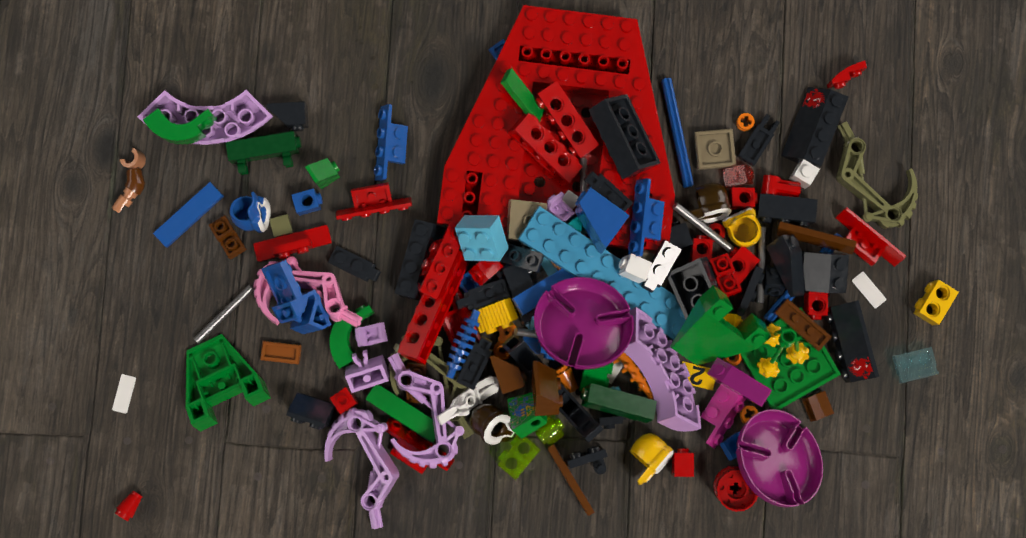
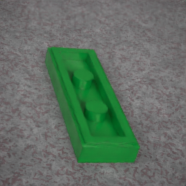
[500,68,545,122]

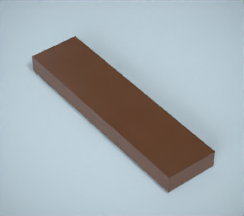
[777,222,857,255]
[547,444,595,516]

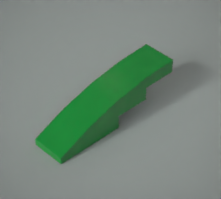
[366,384,436,443]

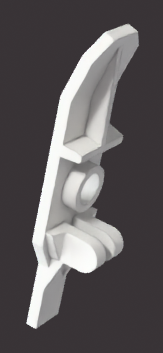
[436,375,500,425]

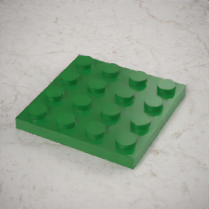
[741,307,841,410]

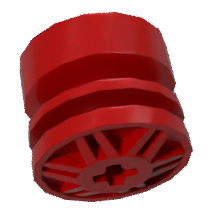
[713,466,758,512]

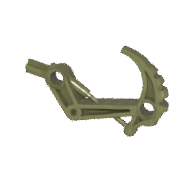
[836,121,918,229]
[388,335,474,439]

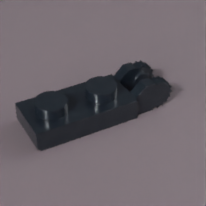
[737,114,780,167]

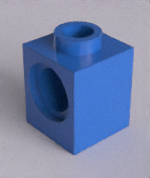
[292,188,323,216]

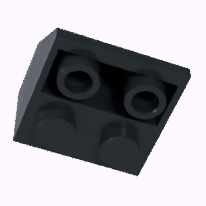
[286,393,336,430]

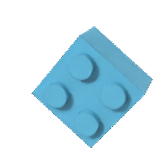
[455,215,508,261]

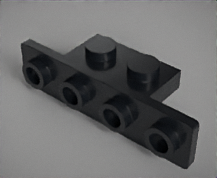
[499,240,544,273]

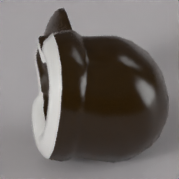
[684,183,731,223]
[470,404,515,445]

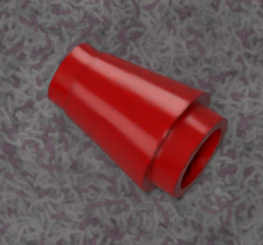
[115,491,143,521]

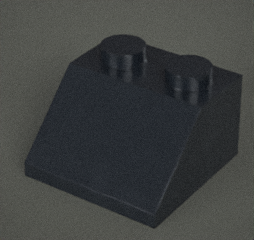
[802,252,849,293]

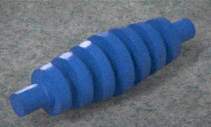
[446,309,480,379]

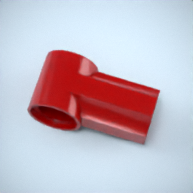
[761,175,801,197]

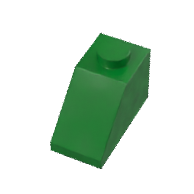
[305,158,340,189]

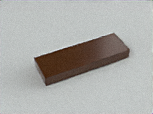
[774,298,832,351]

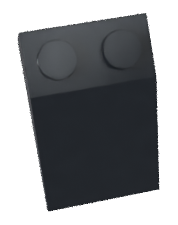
[667,257,719,319]

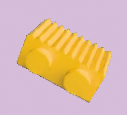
[471,297,518,335]

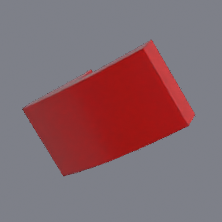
[827,61,867,89]
[709,253,742,297]

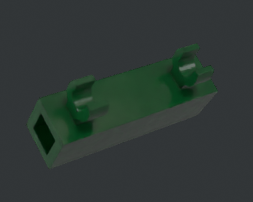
[226,131,302,175]
[580,383,657,423]

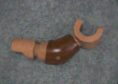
[111,148,146,213]

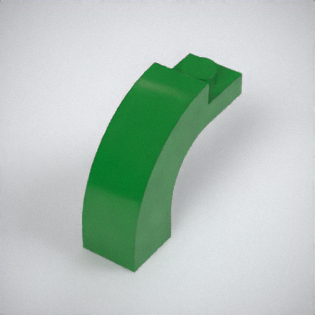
[143,108,217,145]
[330,305,375,369]

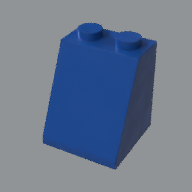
[575,187,630,254]

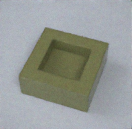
[269,214,293,238]

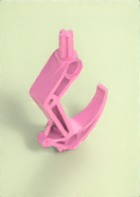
[254,256,363,328]

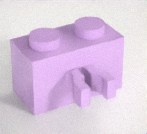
[345,350,389,393]

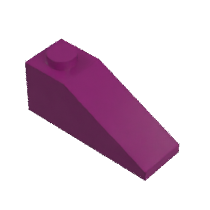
[707,358,772,407]

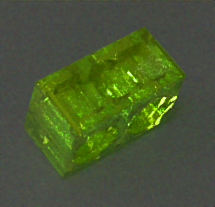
[497,435,541,480]

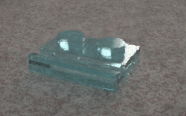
[892,347,939,383]

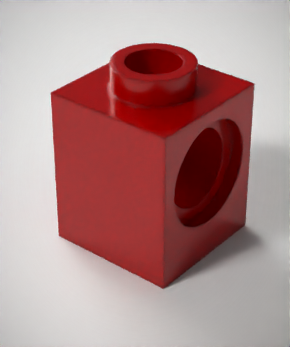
[729,187,758,209]
[689,235,713,263]
[468,261,504,286]
[804,292,828,320]
[330,387,359,414]
[672,448,694,477]

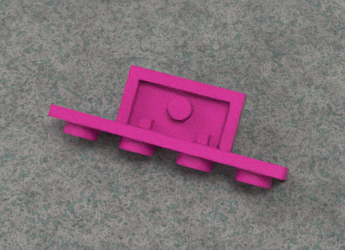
[700,384,746,449]

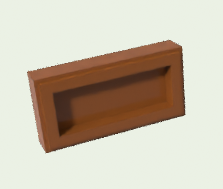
[260,341,302,365]

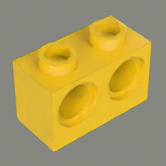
[913,280,959,326]

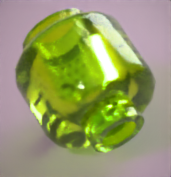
[535,416,565,445]

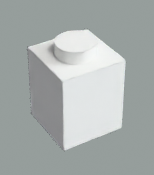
[789,159,820,189]
[618,253,652,283]

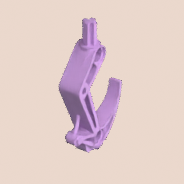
[388,353,464,469]
[324,408,399,529]

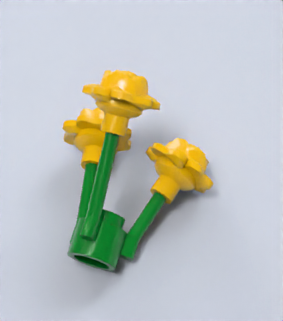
[757,323,809,378]

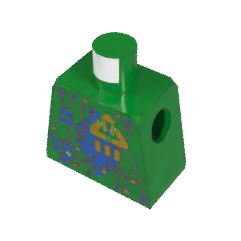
[507,392,548,439]

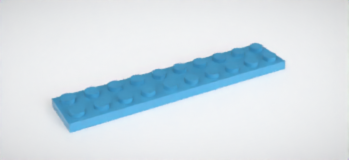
[518,206,686,340]

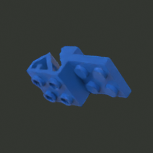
[262,260,331,334]

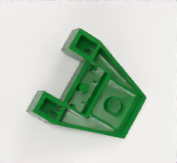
[670,285,772,366]
[186,334,271,432]

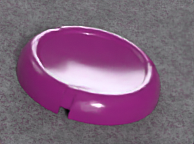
[534,277,634,370]
[736,409,823,508]

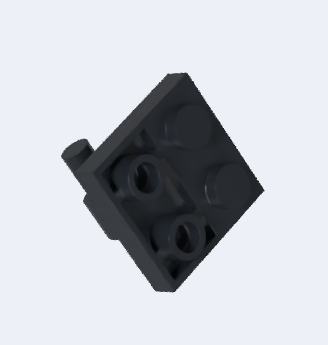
[566,445,608,475]

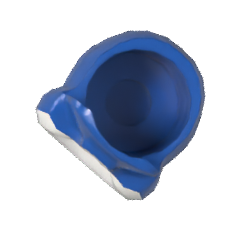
[230,192,271,233]

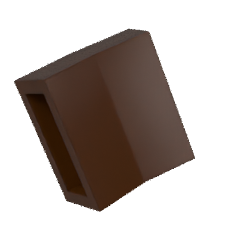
[801,391,834,422]

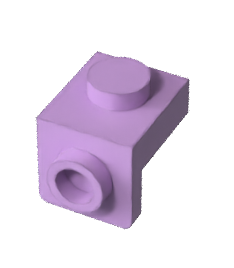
[547,192,575,223]
[355,322,388,347]

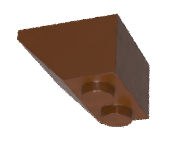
[490,356,527,394]
[532,361,563,416]

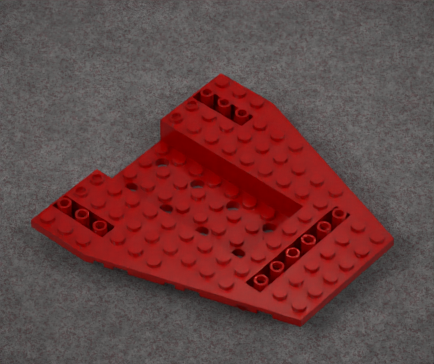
[437,5,675,251]

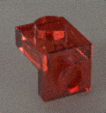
[722,164,754,188]

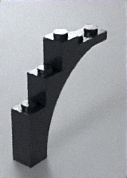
[501,334,604,442]

